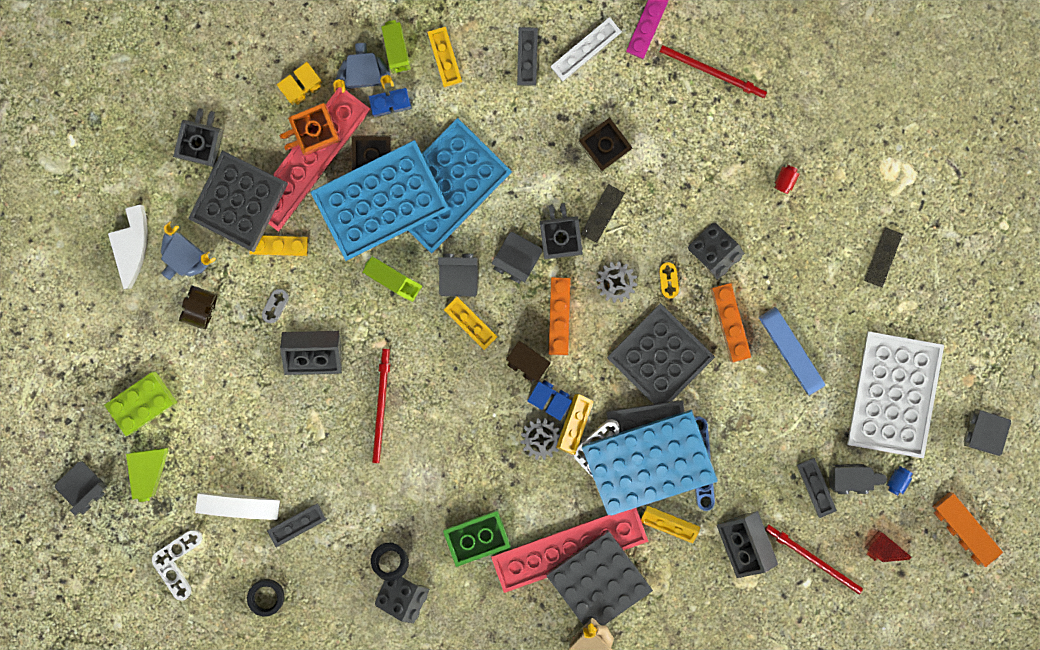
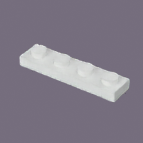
[550,17,622,82]

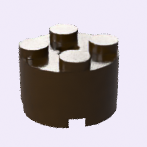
[179,285,218,329]

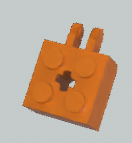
[279,103,341,156]

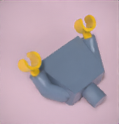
[333,43,394,93]
[161,221,216,280]

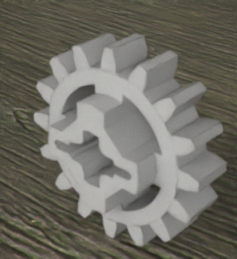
[596,261,637,303]
[521,418,561,460]

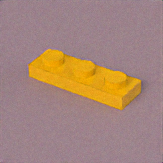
[427,26,463,88]
[249,236,308,256]
[444,296,498,350]
[556,394,594,455]
[641,506,700,543]

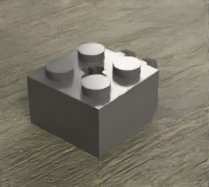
[173,108,224,167]
[540,203,583,260]
[829,464,888,494]

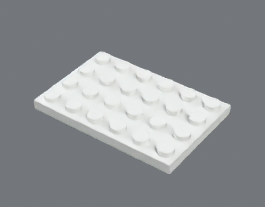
[847,331,944,458]

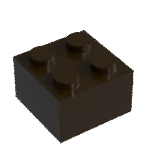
[578,117,633,173]
[352,135,392,171]
[506,340,551,383]

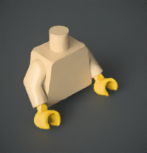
[568,618,614,650]

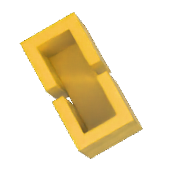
[277,62,323,105]

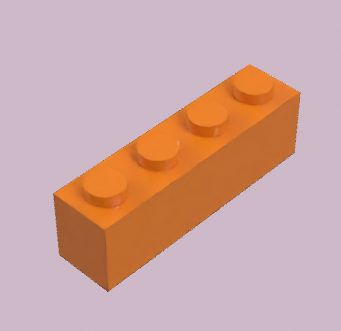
[549,277,570,355]
[710,283,751,362]
[932,492,1003,567]

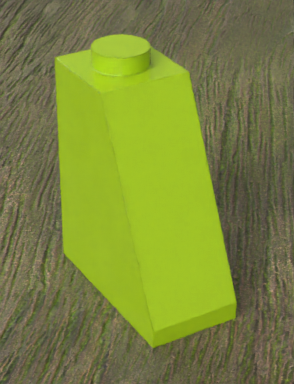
[381,20,411,74]
[362,256,422,302]
[126,448,168,502]

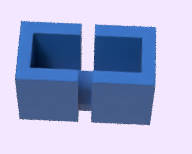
[369,88,412,117]
[527,380,572,421]

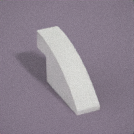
[108,205,148,289]
[195,492,280,520]

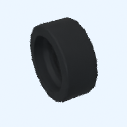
[371,542,409,581]
[247,579,285,617]

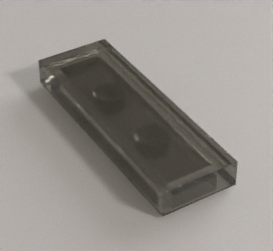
[581,184,625,243]
[864,227,903,288]

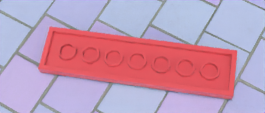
[268,87,371,232]
[491,508,648,593]

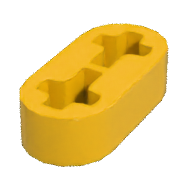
[659,262,679,299]

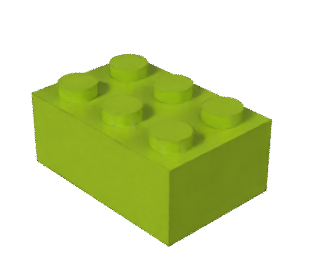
[104,372,177,436]

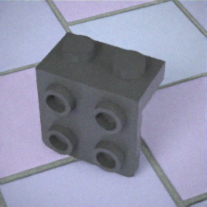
[688,223,745,280]
[491,232,542,284]
[438,254,478,297]
[964,409,1011,456]
[55,461,108,516]
[375,572,430,623]

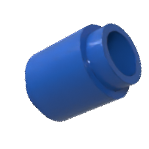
[886,466,913,496]

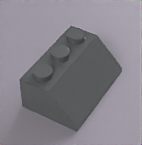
[280,331,342,375]
[716,511,779,578]

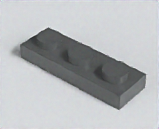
[517,27,538,86]
[796,457,837,518]
[267,503,327,547]

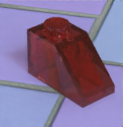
[864,530,912,562]

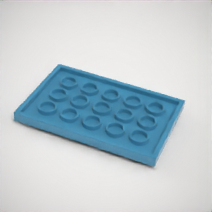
[408,118,512,254]
[310,140,450,261]
[582,409,718,516]

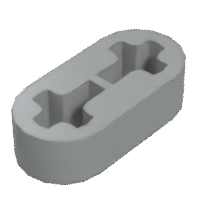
[262,289,289,323]

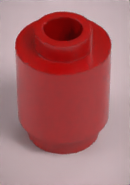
[774,164,800,194]

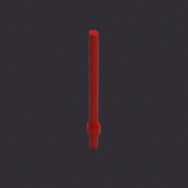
[659,45,767,99]
[372,348,390,463]
[765,524,863,595]

